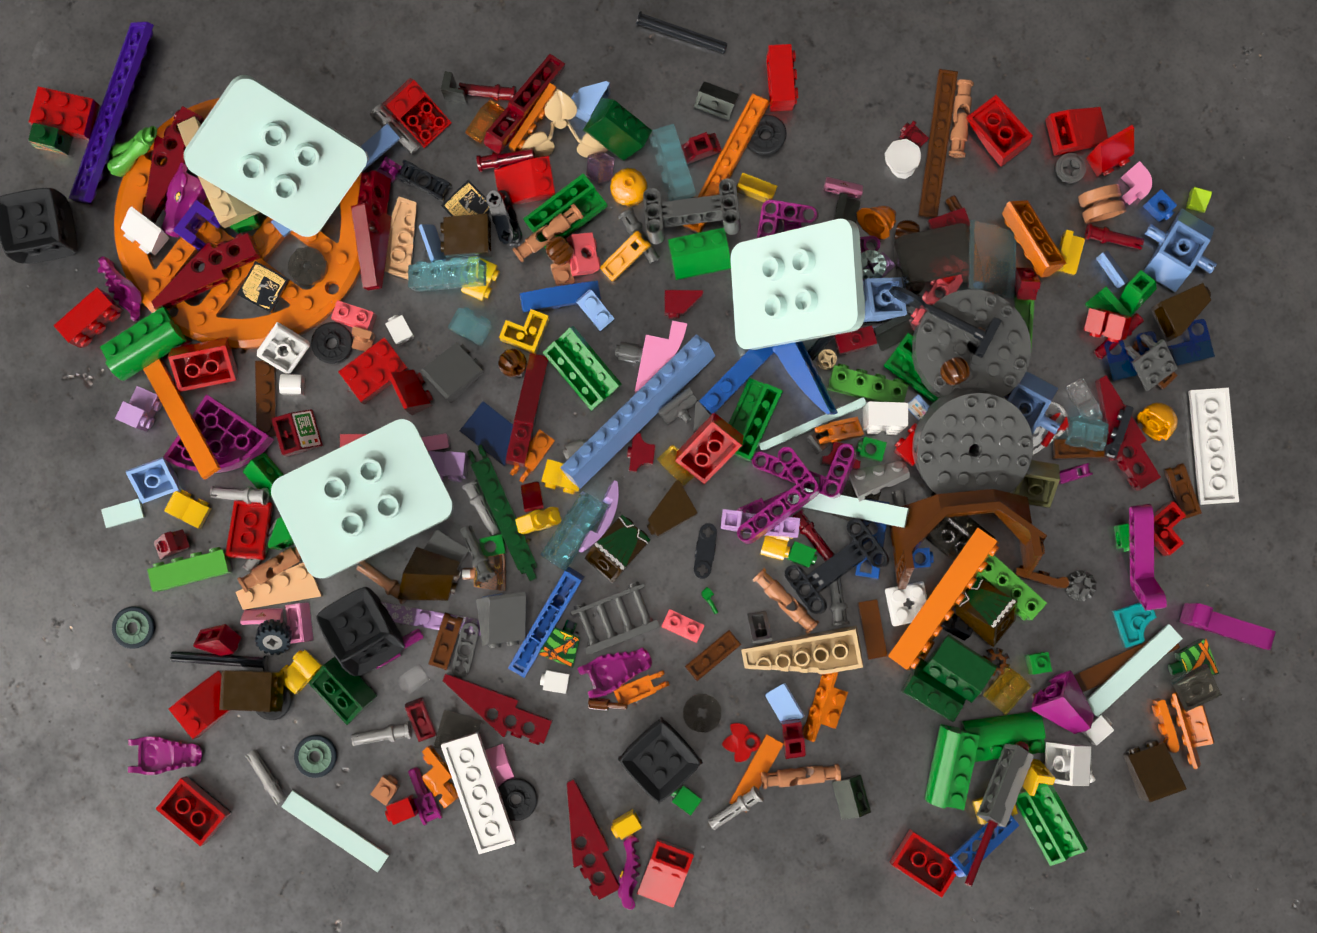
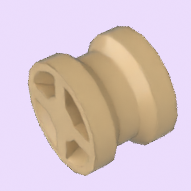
[817,349,837,370]

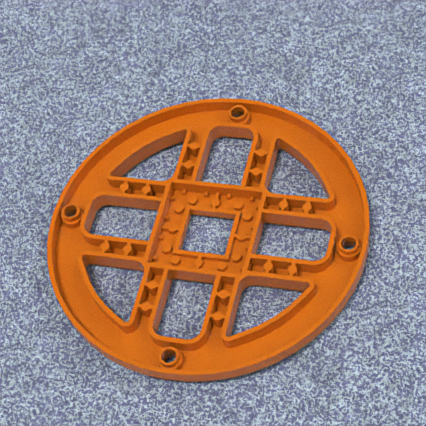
[114,98,362,350]

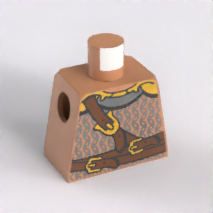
[462,554,506,591]

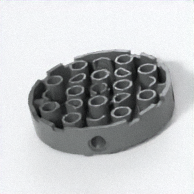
[912,289,1031,398]
[912,388,1033,494]

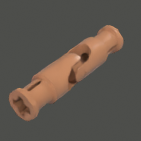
[948,79,974,158]
[512,204,584,263]
[237,546,302,593]
[753,568,819,634]
[761,764,841,789]

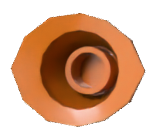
[856,205,897,239]

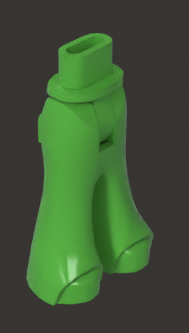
[107,126,157,177]

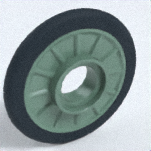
[112,606,154,649]
[294,735,337,778]

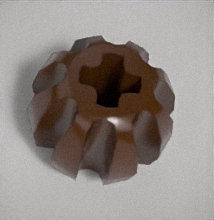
[895,220,920,248]
[545,236,574,265]
[498,349,527,377]
[941,357,970,385]
[983,647,1010,676]

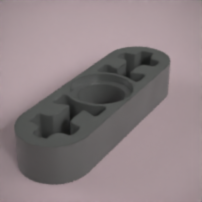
[452,622,479,678]

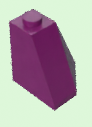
[1031,670,1094,734]

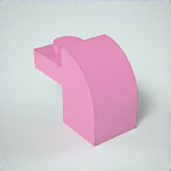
[1119,161,1152,205]

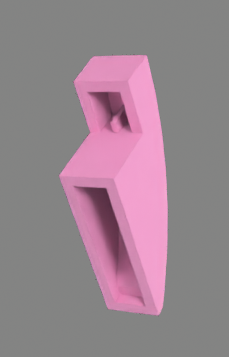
[635,321,687,393]

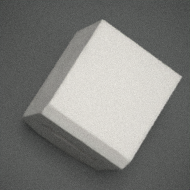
[279,374,305,396]

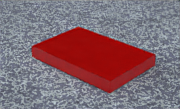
[225,500,273,560]

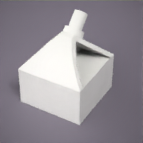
[1045,742,1095,786]

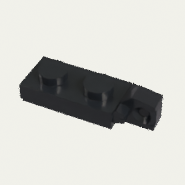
[1104,405,1134,459]

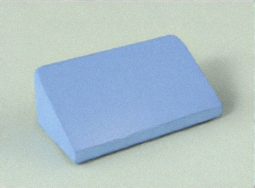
[419,224,446,264]
[1096,251,1129,288]
[765,683,805,722]

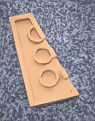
[384,196,417,280]
[236,562,322,610]

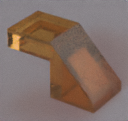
[465,99,505,143]

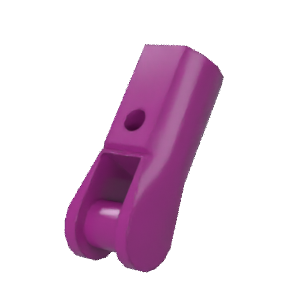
[1059,463,1093,484]

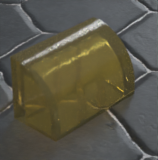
[657,445,695,488]
[983,667,1031,715]

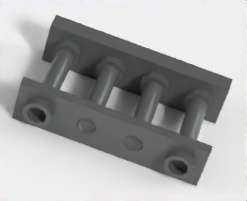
[571,582,660,655]

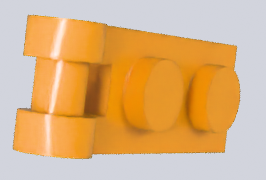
[600,231,651,281]

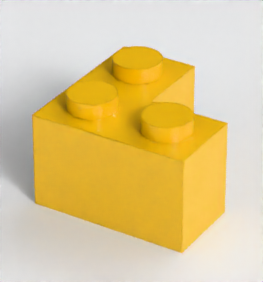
[499,309,550,354]

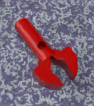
[1041,413,1068,447]

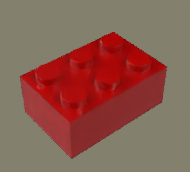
[766,44,798,112]
[28,86,100,141]
[53,287,123,348]
[168,337,238,392]
[338,337,409,405]
[675,412,744,484]
[156,776,231,846]
[889,829,962,898]

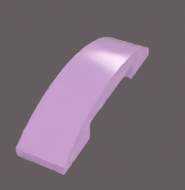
[579,480,619,553]
[721,509,800,538]

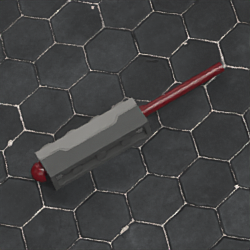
[965,741,1034,887]

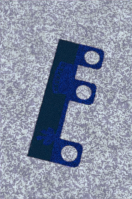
[1104,319,1215,381]

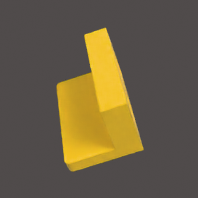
[736,173,777,205]
[1057,230,1085,275]
[1023,759,1055,796]

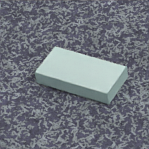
[101,499,145,528]

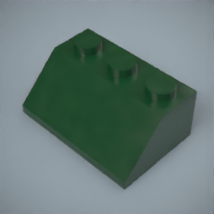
[583,97,653,161]
[923,634,998,703]
[308,656,377,725]
[901,658,966,722]

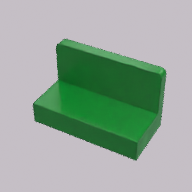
[1085,287,1131,316]
[243,452,284,499]

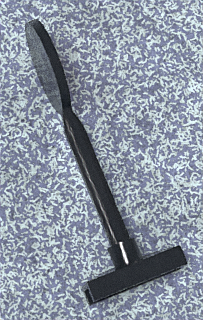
[889,286,1002,358]

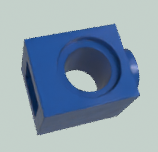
[1143,189,1177,222]
[912,548,934,568]

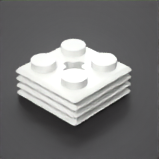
[257,322,309,374]
[885,581,927,626]

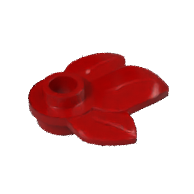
[722,723,761,762]

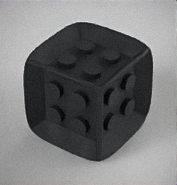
[0,188,77,264]
[316,587,405,676]
[618,717,703,804]

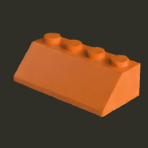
[1002,200,1067,277]

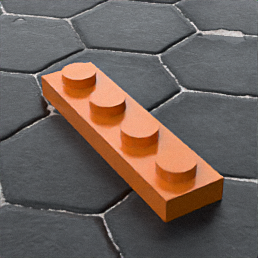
[509,83,557,152]

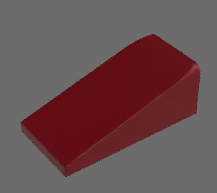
[521,481,544,512]
[405,697,437,742]

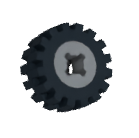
[255,619,292,655]

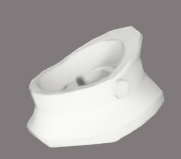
[885,139,921,179]

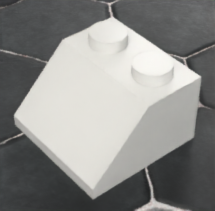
[121,206,169,255]

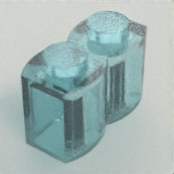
[448,307,493,347]
[1065,416,1109,451]

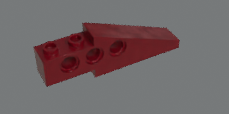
[484,54,565,154]
[143,106,205,223]
[351,170,392,291]
[151,233,262,310]
[506,353,548,467]
[1095,375,1161,490]
[443,673,553,745]
[567,778,620,900]

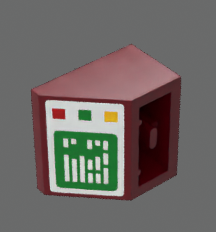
[271,409,323,457]

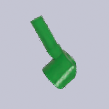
[701,587,718,614]

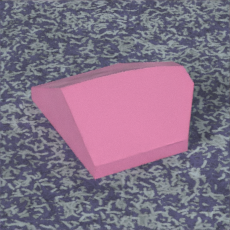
[485,744,515,787]

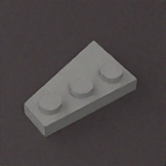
[849,460,910,502]

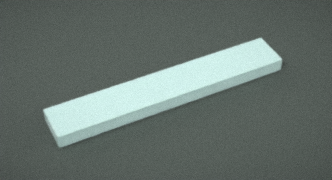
[758,397,866,452]
[792,488,909,528]
[1086,624,1183,717]
[281,790,389,872]

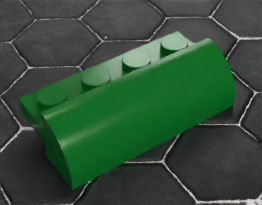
[523,173,608,249]
[100,307,187,381]
[543,326,622,411]
[884,333,939,403]
[728,378,783,462]
[962,711,1046,762]
[924,724,980,810]
[1016,783,1088,866]

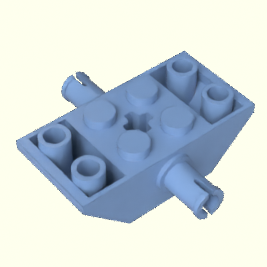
[1143,209,1217,292]
[1004,371,1061,435]

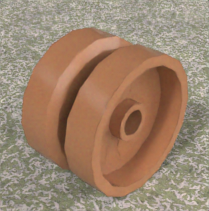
[1078,184,1126,223]

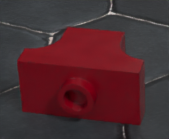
[680,132,722,165]
[928,207,971,239]
[1014,267,1041,300]
[834,325,877,354]
[627,433,655,473]
[820,442,861,471]
[154,529,190,560]
[781,719,806,759]

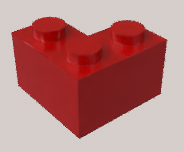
[1154,501,1186,556]

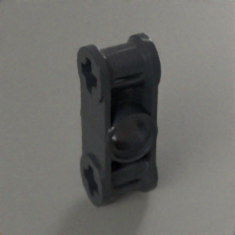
[395,160,452,202]
[486,190,522,244]
[694,523,717,579]

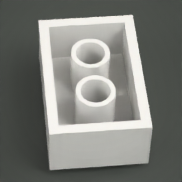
[862,402,908,435]

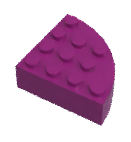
[163,394,275,473]

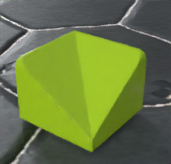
[1186,187,1212,213]

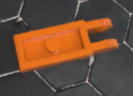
[814,417,864,444]
[510,429,555,483]
[614,670,670,705]
[1152,698,1180,753]

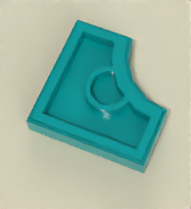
[1112,602,1157,648]

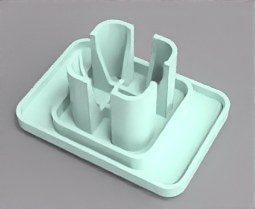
[184,75,367,237]
[731,219,865,350]
[271,419,453,579]

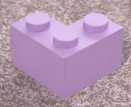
[115,386,162,432]
[429,451,469,482]

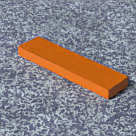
[729,734,783,812]

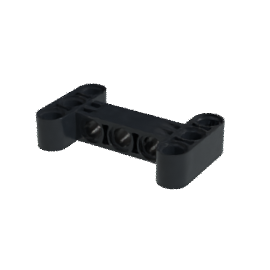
[785,519,889,614]

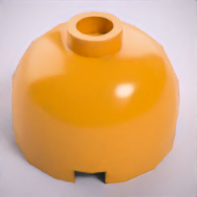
[610,168,648,207]
[1137,402,1178,441]

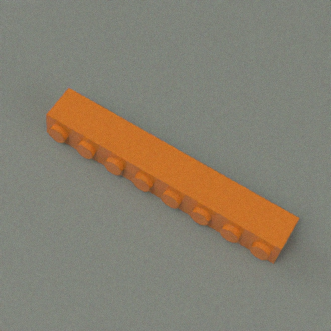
[888,528,999,670]

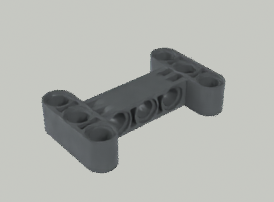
[643,178,741,244]

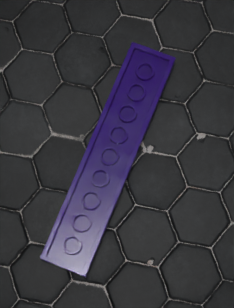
[69,22,154,203]

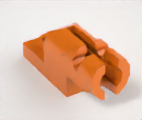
[422,745,459,808]

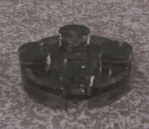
[288,247,328,286]
[683,694,721,732]

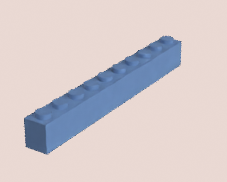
[560,334,715,489]

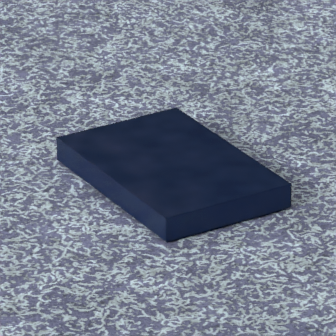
[459,401,513,466]

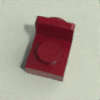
[899,121,929,148]

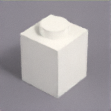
[385,315,415,347]
[540,670,570,694]
[1082,715,1114,746]

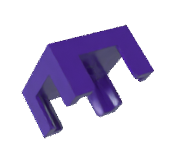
[173,200,221,251]

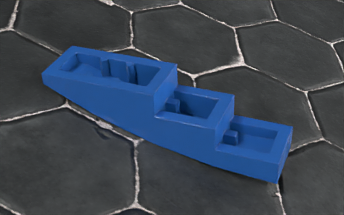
[519,281,601,313]

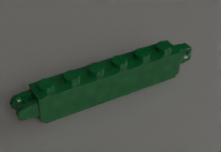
[467,444,537,582]

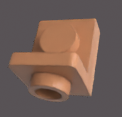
[550,262,575,286]
[352,327,376,352]
[370,775,400,806]

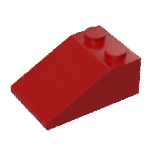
[966,95,1033,167]
[1086,125,1134,177]
[494,156,556,205]
[388,369,433,415]
[168,671,231,739]

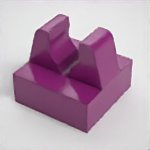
[377,157,402,184]

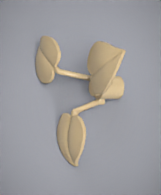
[522,89,608,158]

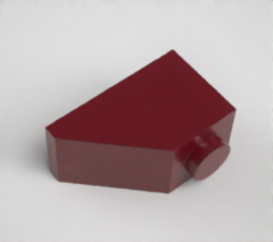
[664,290,703,319]
[193,624,241,656]

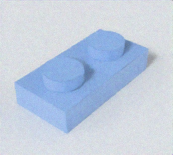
[575,289,614,331]

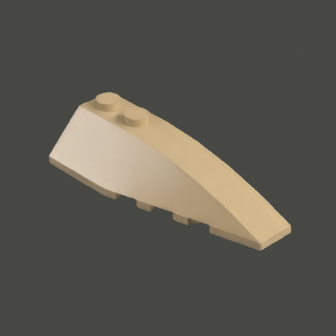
[177,116,260,228]
[741,625,863,674]

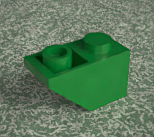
[1119,270,1157,317]

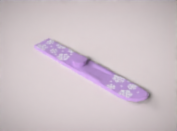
[381,602,481,636]

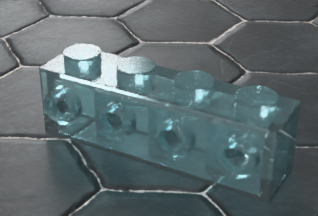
[650,124,697,201]
[408,256,486,292]
[540,490,607,571]

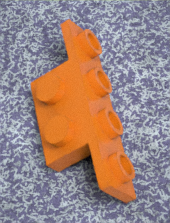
[803,672,848,742]
[1171,690,1215,769]

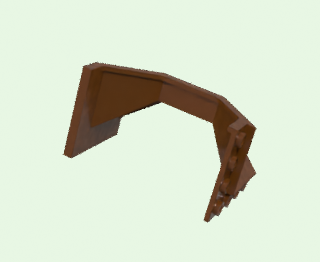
[889,489,1047,590]

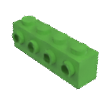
[827,364,909,403]
[147,547,232,592]
[975,555,1047,621]

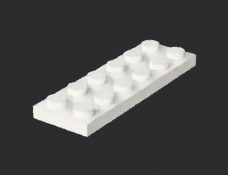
[1188,388,1239,505]
[441,732,516,854]

